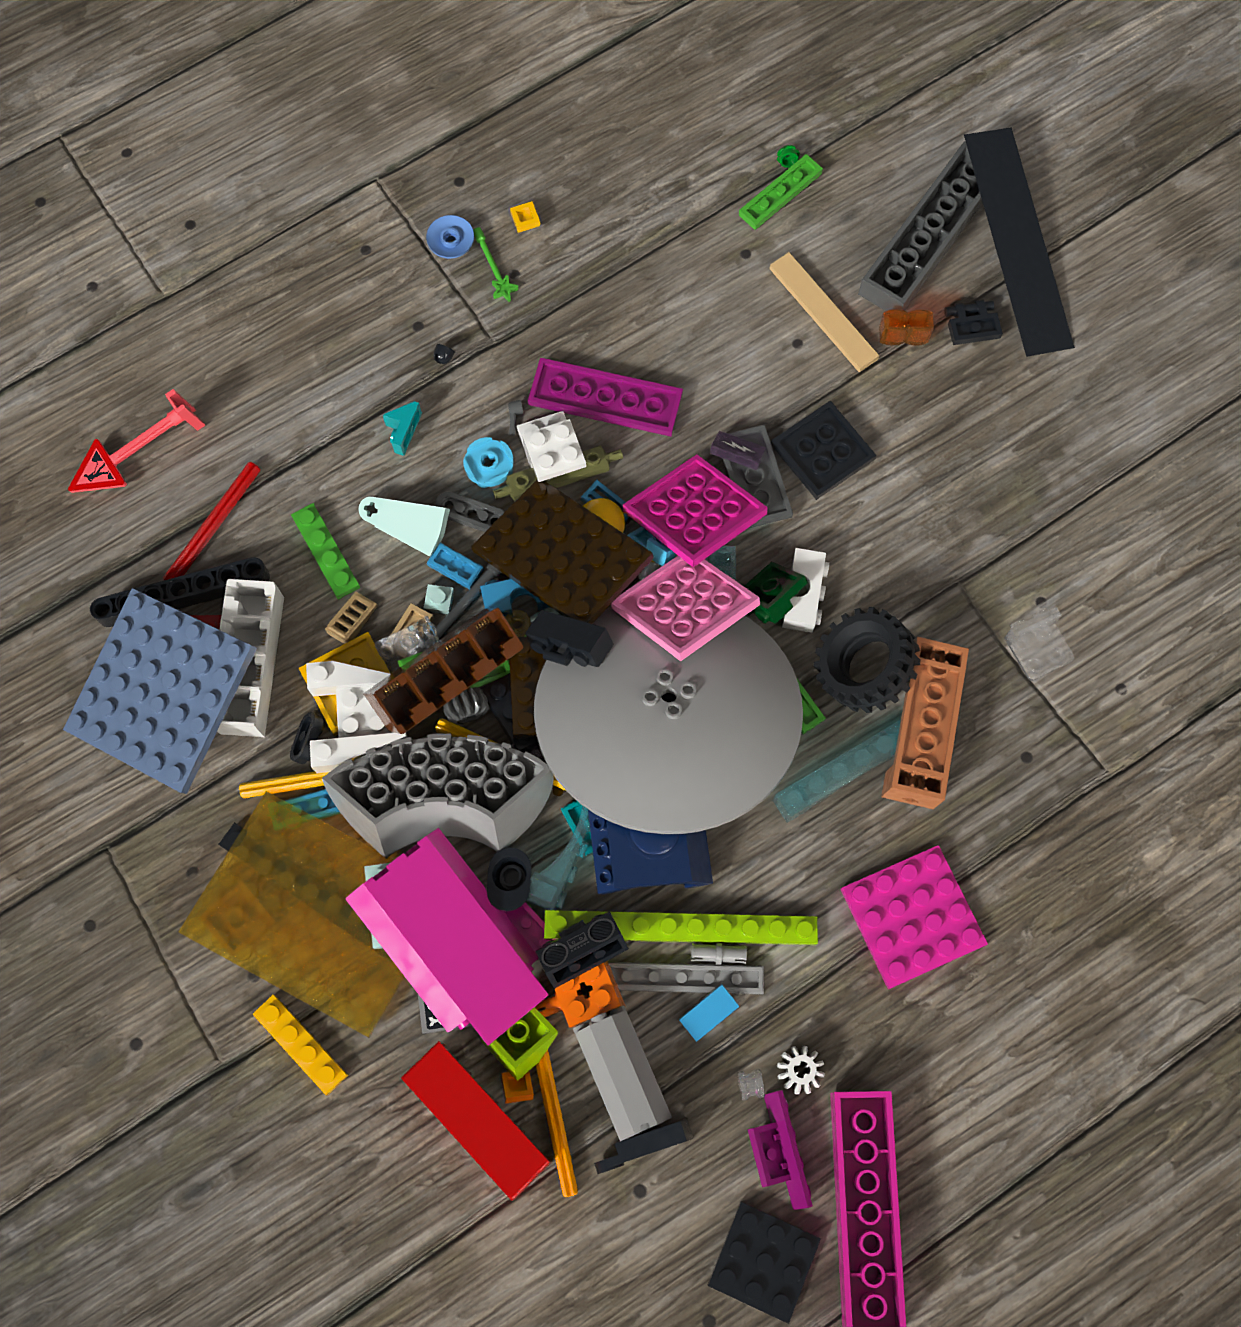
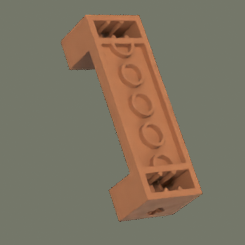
[881,637,969,809]

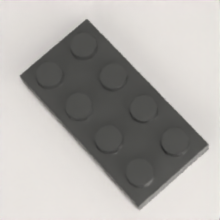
[716,425,793,529]

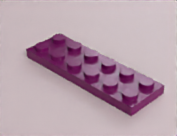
[528,357,683,437]

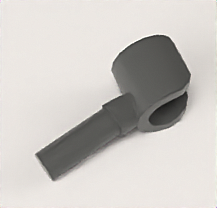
[508,400,523,436]

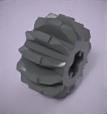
[443,687,489,725]

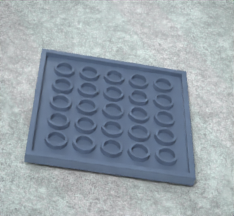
[63,588,257,794]

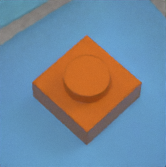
[501,1071,534,1104]

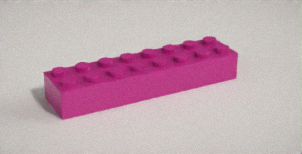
[830,1091,906,1327]

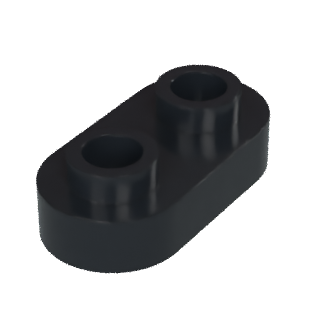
[290,712,324,764]

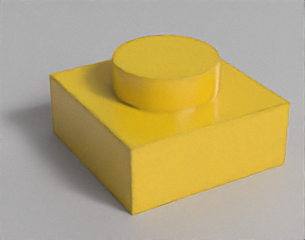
[510,201,540,233]

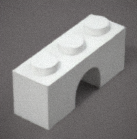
[782,548,829,633]

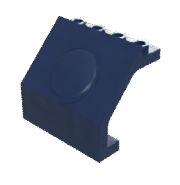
[588,809,713,894]

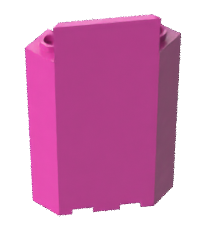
[345,828,549,1046]

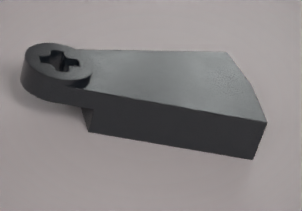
[594,1119,694,1174]

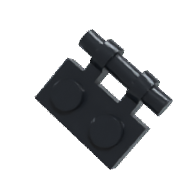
[944,299,1003,345]

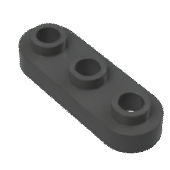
[436,492,504,532]

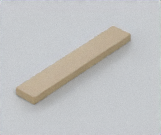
[770,252,879,373]

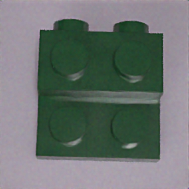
[744,561,808,624]

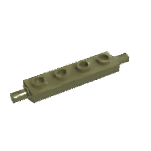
[493,446,623,501]

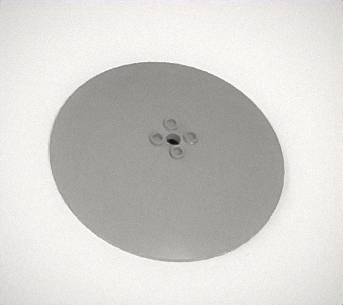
[534,605,803,834]

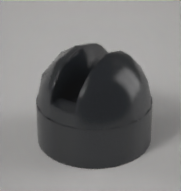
[433,344,455,364]

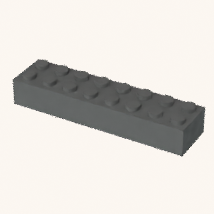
[858,141,983,319]

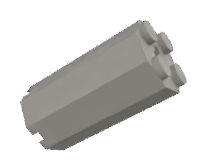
[573,1006,672,1141]

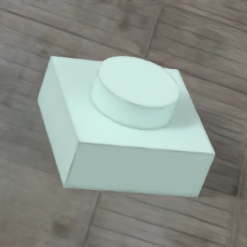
[424,584,454,614]

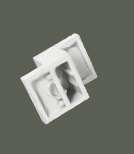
[516,411,586,482]

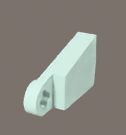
[359,497,450,557]

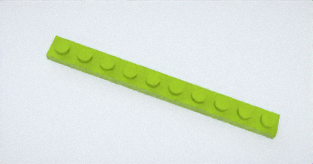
[544,910,818,945]

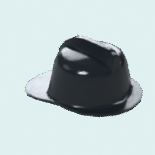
[487,847,532,911]

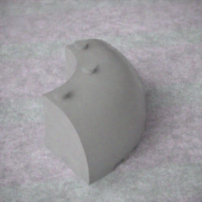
[322,734,554,859]

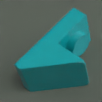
[383,401,422,456]

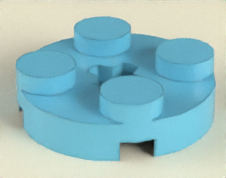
[463,437,514,488]

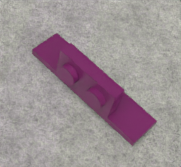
[747,1090,813,1210]

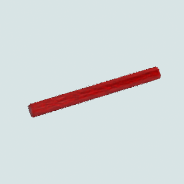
[163,462,260,581]

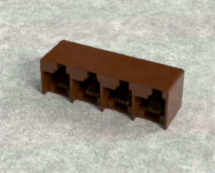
[363,607,523,734]

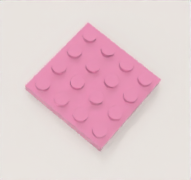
[611,556,760,661]

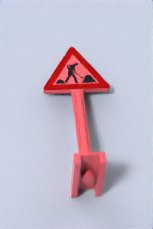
[68,389,205,493]

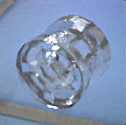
[737,1069,765,1101]

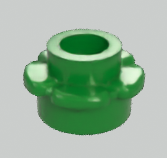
[777,145,800,168]

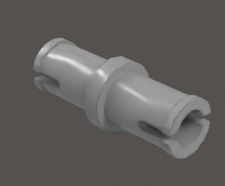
[691,942,747,965]

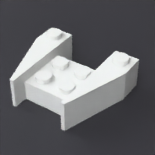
[306,661,409,773]

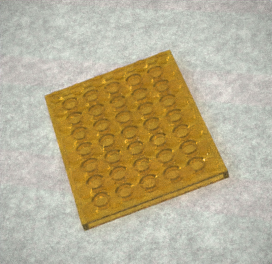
[178,791,405,1038]

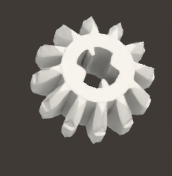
[777,1046,825,1095]

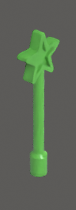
[473,227,518,302]

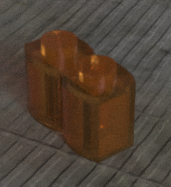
[879,309,934,346]

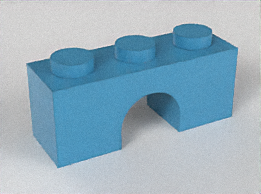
[480,579,550,619]

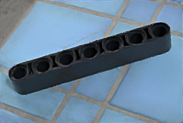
[90,557,270,627]

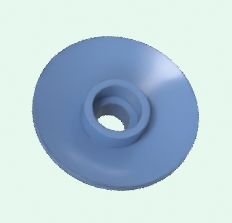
[426,215,474,259]

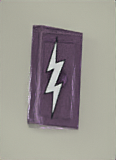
[710,431,766,470]

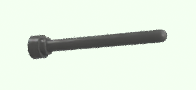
[419,563,503,652]

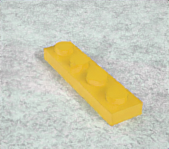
[253,994,348,1096]

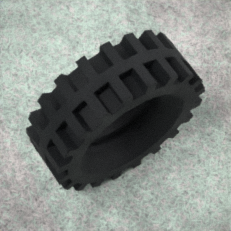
[814,607,921,713]

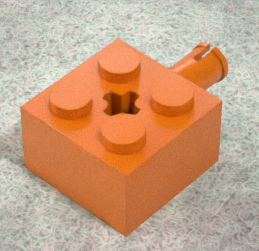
[535,961,626,1028]

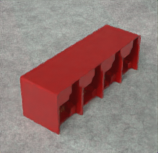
[401,1041,553,1201]

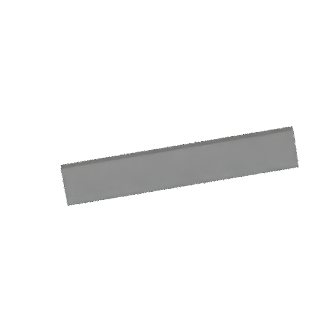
[608,962,764,995]

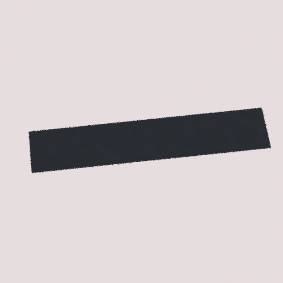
[964,127,1075,357]

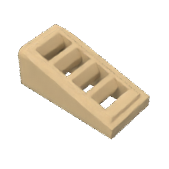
[325,592,378,644]

